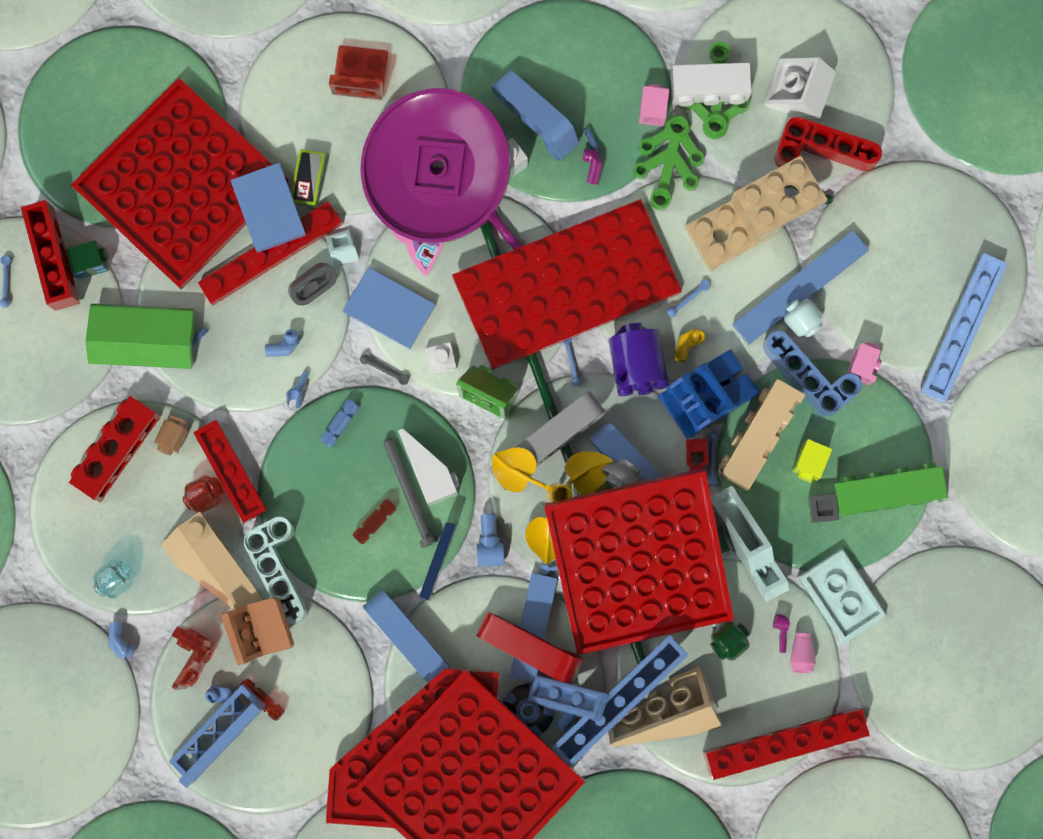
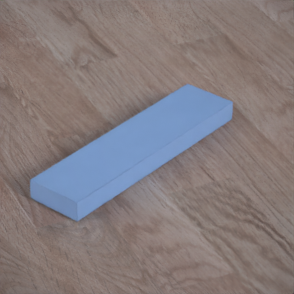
[509,573,557,683]

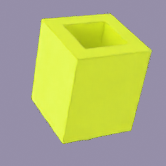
[792,439,832,483]

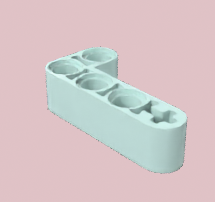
[244,517,307,625]

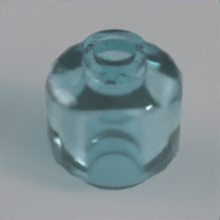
[93,559,134,599]

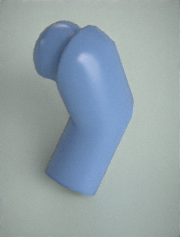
[108,622,135,659]

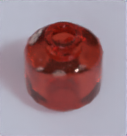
[183,475,224,513]

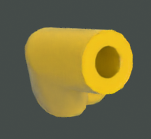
[674,328,705,362]

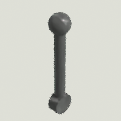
[360,354,409,385]

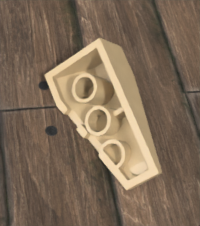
[608,666,721,747]

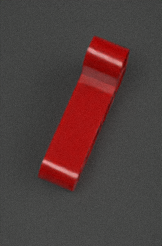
[774,117,882,171]
[476,611,585,684]

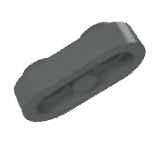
[288,262,337,306]

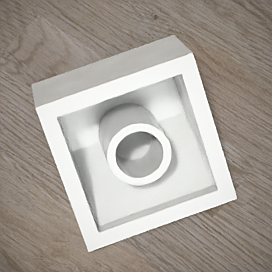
[763,57,836,118]

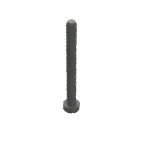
[384,438,439,548]

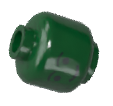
[710,621,750,661]

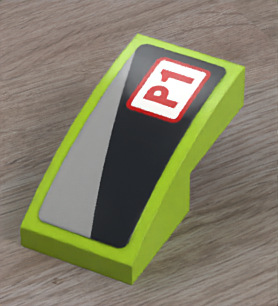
[291,149,326,206]

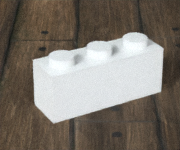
[671,63,751,106]

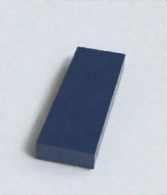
[419,522,457,601]

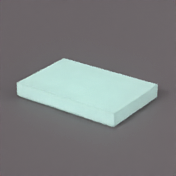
[798,548,887,644]

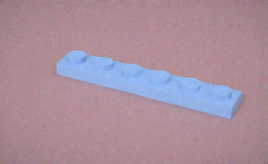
[920,253,1007,403]

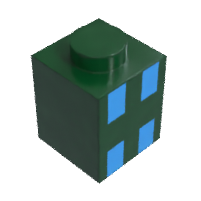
[66,240,110,279]

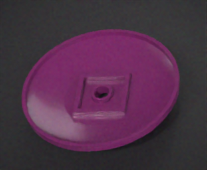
[360,88,511,244]

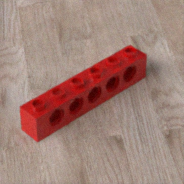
[702,708,870,780]

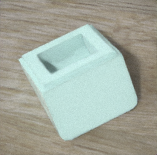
[326,230,359,266]

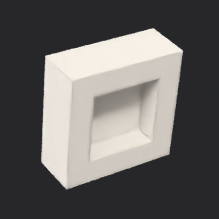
[425,342,457,375]

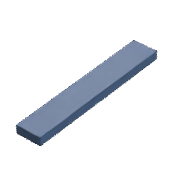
[732,231,869,345]

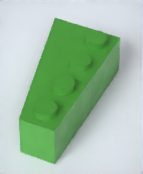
[835,463,948,516]

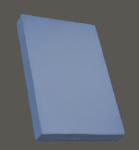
[231,163,306,253]
[343,267,436,350]

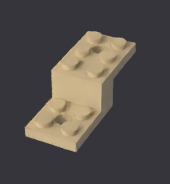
[685,156,828,271]

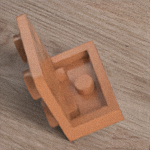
[221,597,294,665]

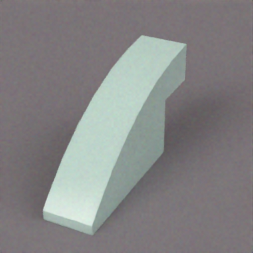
[711,486,789,602]

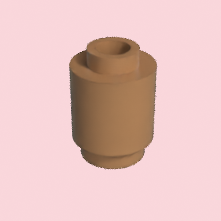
[154,415,189,456]

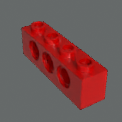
[20,200,80,311]
[68,396,161,502]

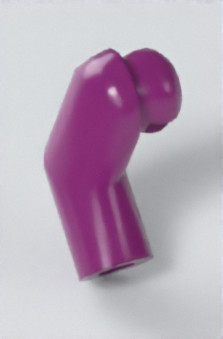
[582,148,603,185]

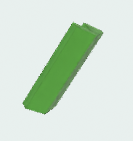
[85,303,196,369]

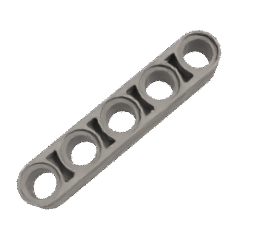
[489,391,606,491]

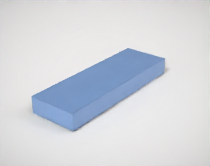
[527,675,609,722]

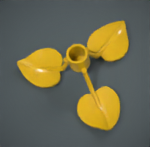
[492,447,613,564]

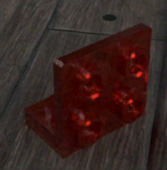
[329,45,389,100]
[171,626,215,690]

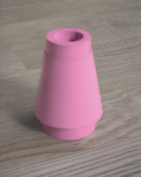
[789,633,816,673]

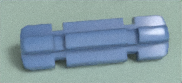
[320,399,359,447]

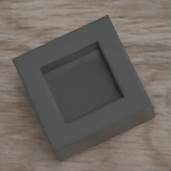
[808,494,839,523]

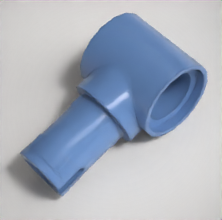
[477,514,505,567]

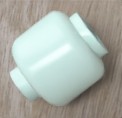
[784,298,823,338]

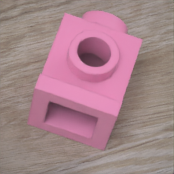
[846,342,882,385]

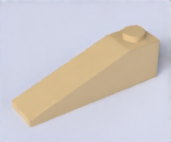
[161,512,264,609]

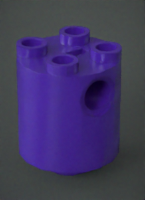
[608,323,669,397]

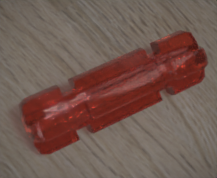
[353,499,397,545]
[238,678,285,721]

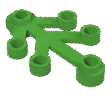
[684,41,750,140]
[633,116,704,211]

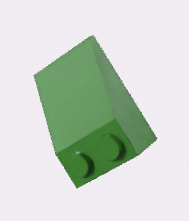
[456,365,519,420]

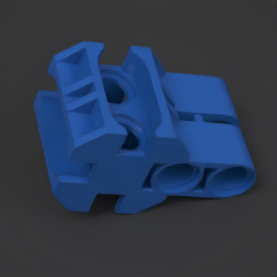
[658,349,761,440]

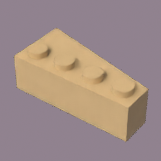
[718,379,805,492]

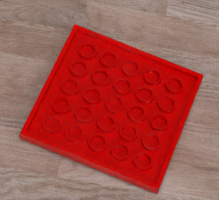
[71,78,289,290]
[544,468,734,655]
[354,668,585,839]

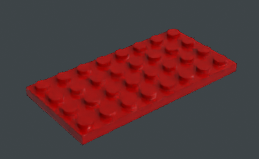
[452,199,682,371]

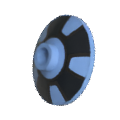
[503,684,555,736]

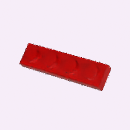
[193,420,268,524]

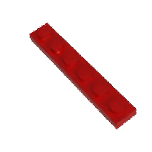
[198,201,343,306]

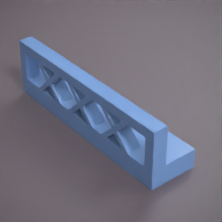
[169,684,266,788]

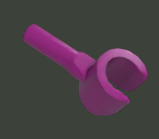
[772,614,790,653]

